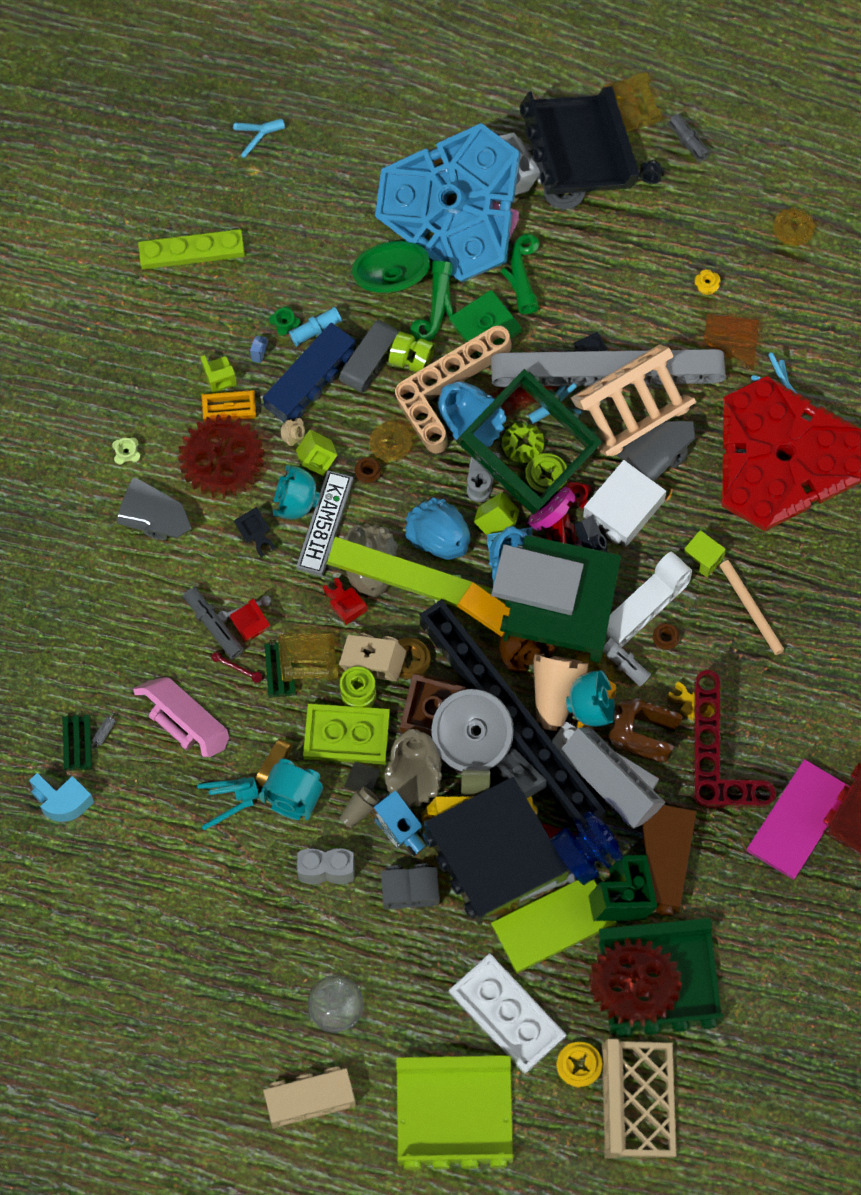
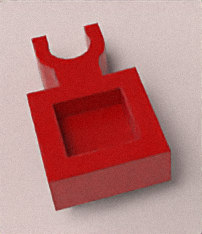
[322,577,368,625]

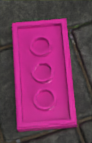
[747,759,852,880]

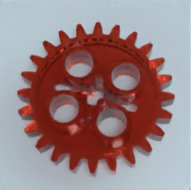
[178,414,265,499]
[589,938,681,1027]

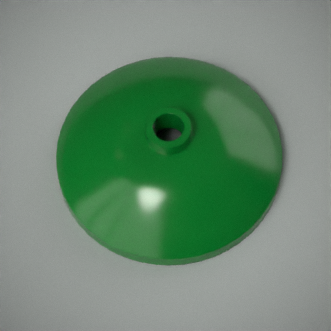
[352,241,430,294]

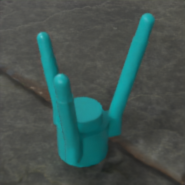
[197,777,259,830]

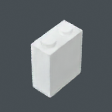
[583,460,666,548]

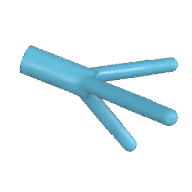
[233,119,285,158]
[751,352,797,393]
[528,383,581,424]

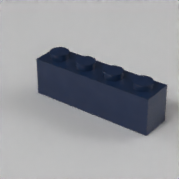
[263,322,356,423]

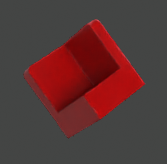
[230,599,270,643]

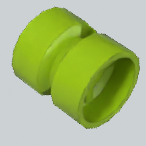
[389,331,435,373]
[340,666,376,708]

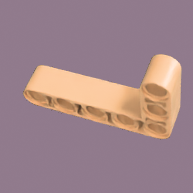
[395,326,512,453]

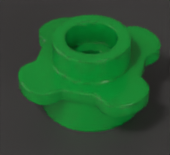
[269,306,300,336]

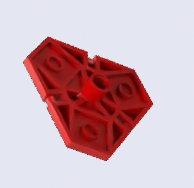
[722,376,861,531]

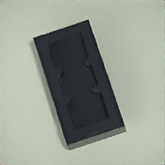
[574,515,609,553]

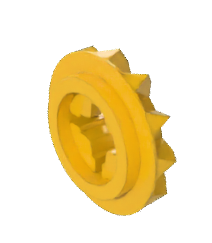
[557,1042,602,1088]

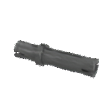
[182,587,244,660]

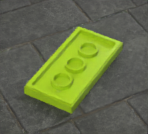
[491,874,617,974]

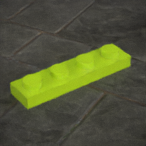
[138,229,245,269]

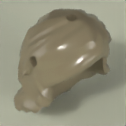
[343,523,398,597]
[384,728,442,808]

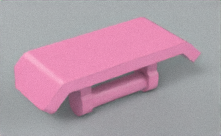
[133,677,229,757]

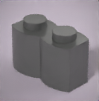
[381,864,439,909]

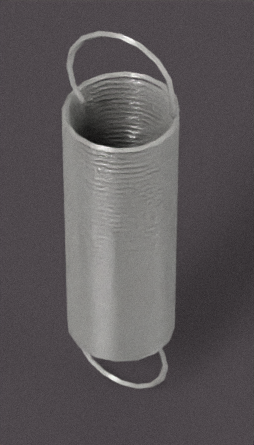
[91,711,117,750]

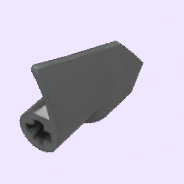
[616,421,695,482]
[117,478,192,540]

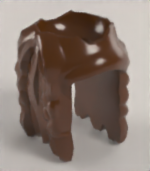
[608,698,683,762]

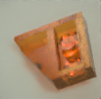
[704,314,759,370]

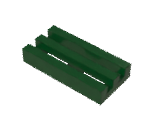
[264,641,296,698]
[62,715,92,771]

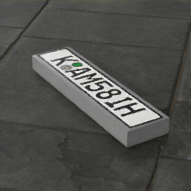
[296,471,353,577]

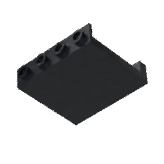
[519,86,640,195]
[422,776,569,925]

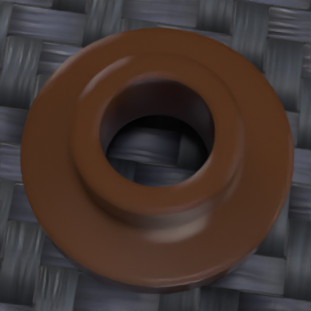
[355,457,381,484]
[653,623,680,650]

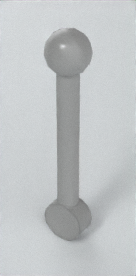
[218,595,271,623]

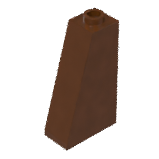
[641,805,697,916]

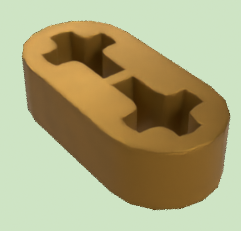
[255,738,293,787]

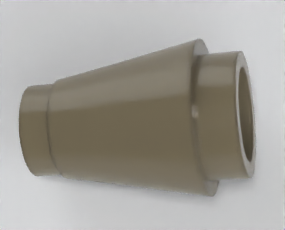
[339,786,379,828]

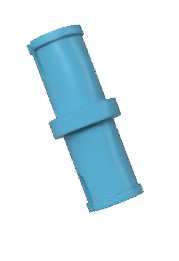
[288,307,342,347]

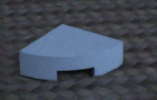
[250,336,268,363]

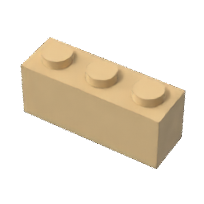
[263,1067,356,1128]

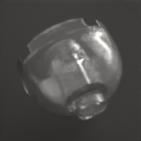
[307,975,364,1033]

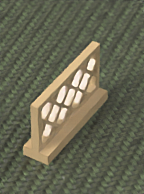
[602,1039,676,1158]

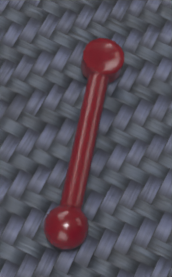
[211,652,262,684]

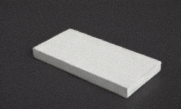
[448,954,567,1074]

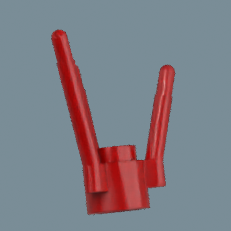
[545,514,578,544]

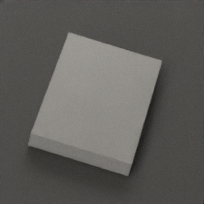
[491,545,584,615]

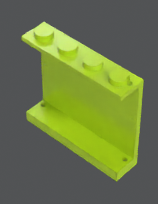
[396,1056,513,1170]

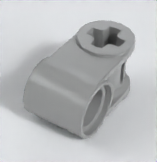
[467,451,500,502]

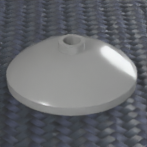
[432,689,514,771]

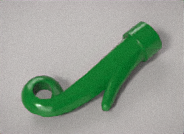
[501,234,539,315]
[410,261,454,341]

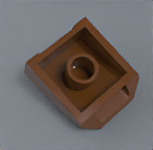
[400,673,468,737]

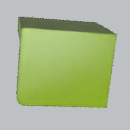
[200,355,237,393]
[296,430,337,476]
[474,492,519,535]
[684,530,726,578]

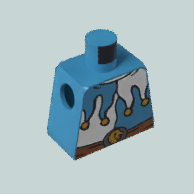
[370,790,427,856]

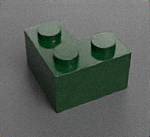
[588,855,657,921]

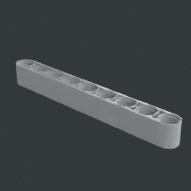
[491,349,726,387]

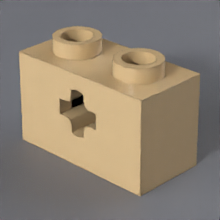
[339,633,407,681]

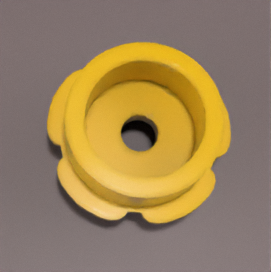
[695,270,720,295]

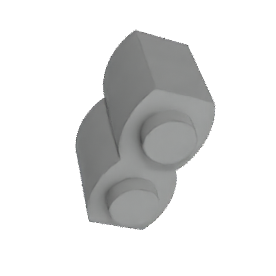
[297,849,355,884]

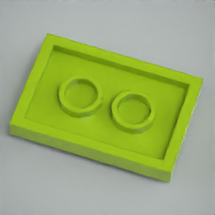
[303,704,390,765]

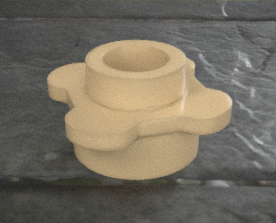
[281,418,305,446]

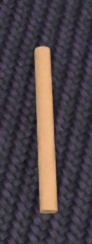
[720,560,785,655]

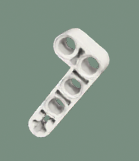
[605,551,692,647]

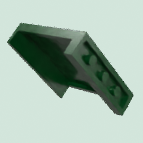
[500,535,621,663]
[598,918,724,1038]

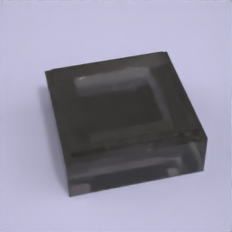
[345,761,381,792]

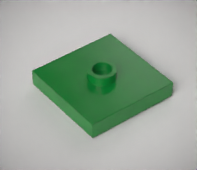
[449,290,522,358]

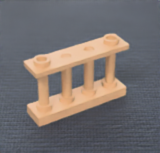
[571,344,696,456]

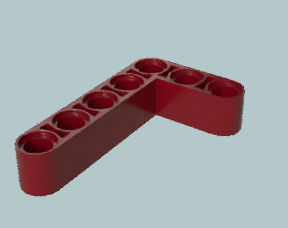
[693,670,776,808]

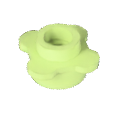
[112,437,140,465]

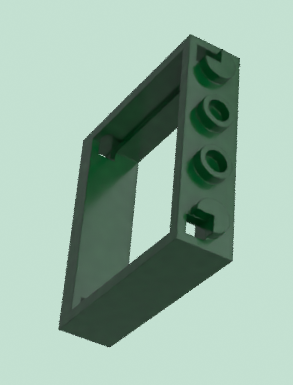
[455,368,602,515]

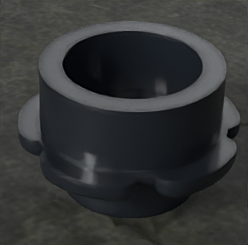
[640,160,665,184]

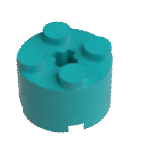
[259,759,323,820]

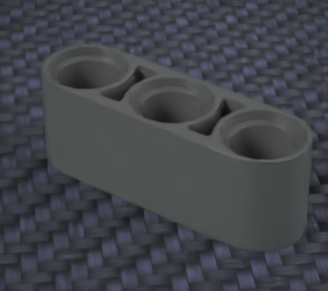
[339,319,399,393]

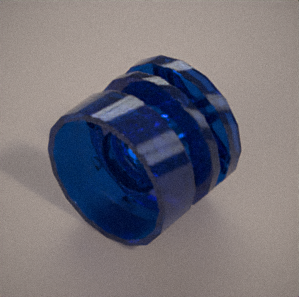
[551,810,624,886]

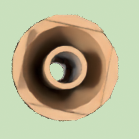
[534,654,588,731]

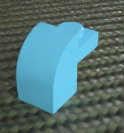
[29,773,94,822]

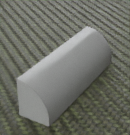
[559,727,665,828]

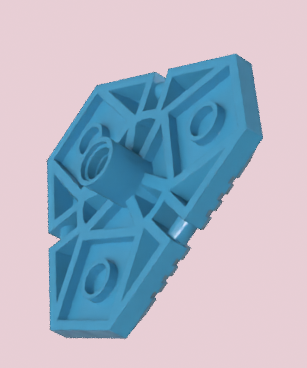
[375,123,521,282]

